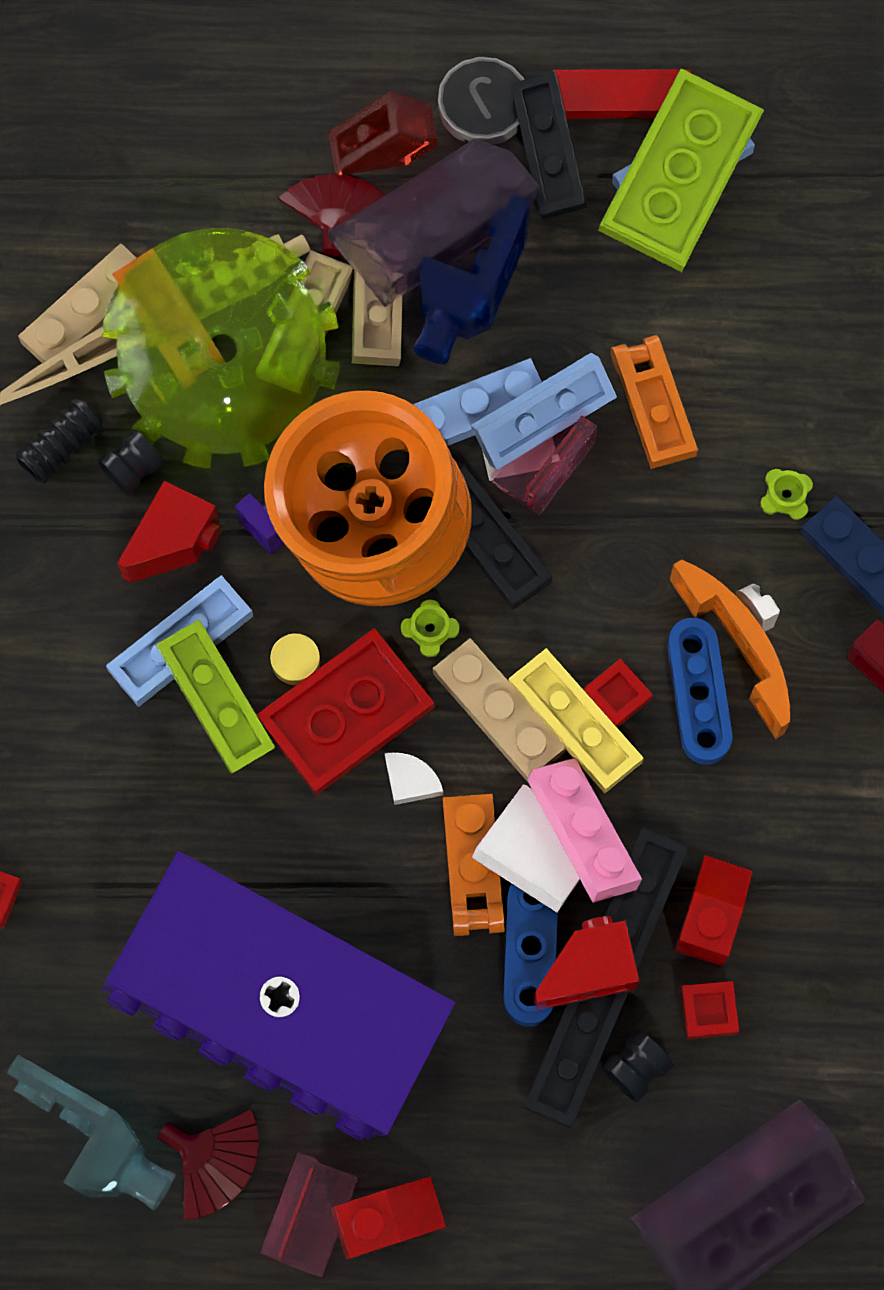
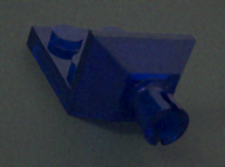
[413,194,530,365]

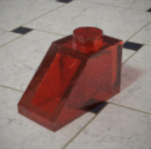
[328,91,438,175]

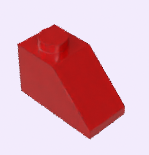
[117,481,222,583]
[674,855,753,967]
[534,916,639,1010]
[331,1177,446,1260]

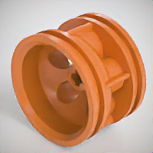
[264,391,472,606]

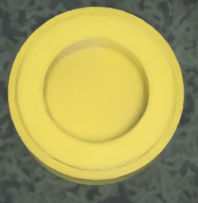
[270,634,320,685]

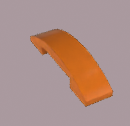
[669,560,790,739]

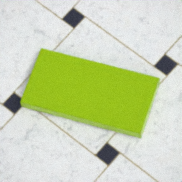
[598,68,764,272]

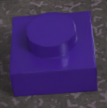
[235,493,284,555]

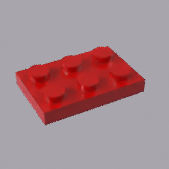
[256,628,435,796]

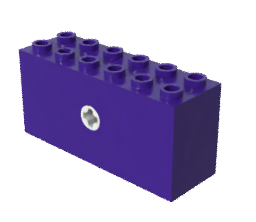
[101,851,456,1141]

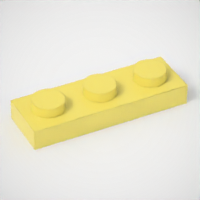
[509,648,644,793]

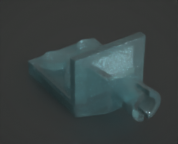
[7,1055,175,1210]

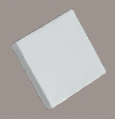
[472,784,580,912]

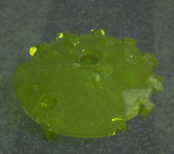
[102,228,340,468]

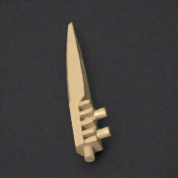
[0,234,310,405]

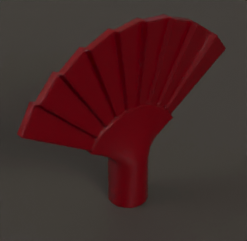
[278,174,392,258]
[156,1109,259,1220]

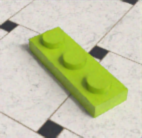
[155,619,275,773]

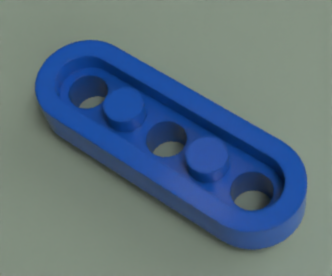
[667,618,733,765]
[503,884,558,1026]

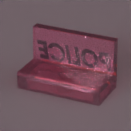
[493,416,597,515]
[260,1152,358,1278]

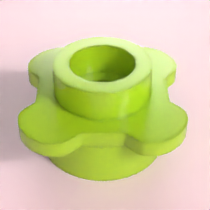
[760,469,813,520]
[401,600,459,657]

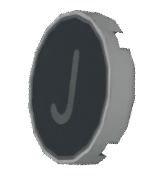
[438,57,524,147]

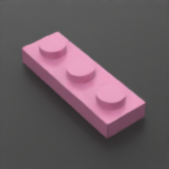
[528,758,642,903]

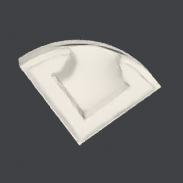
[736,584,780,632]
[385,753,443,805]

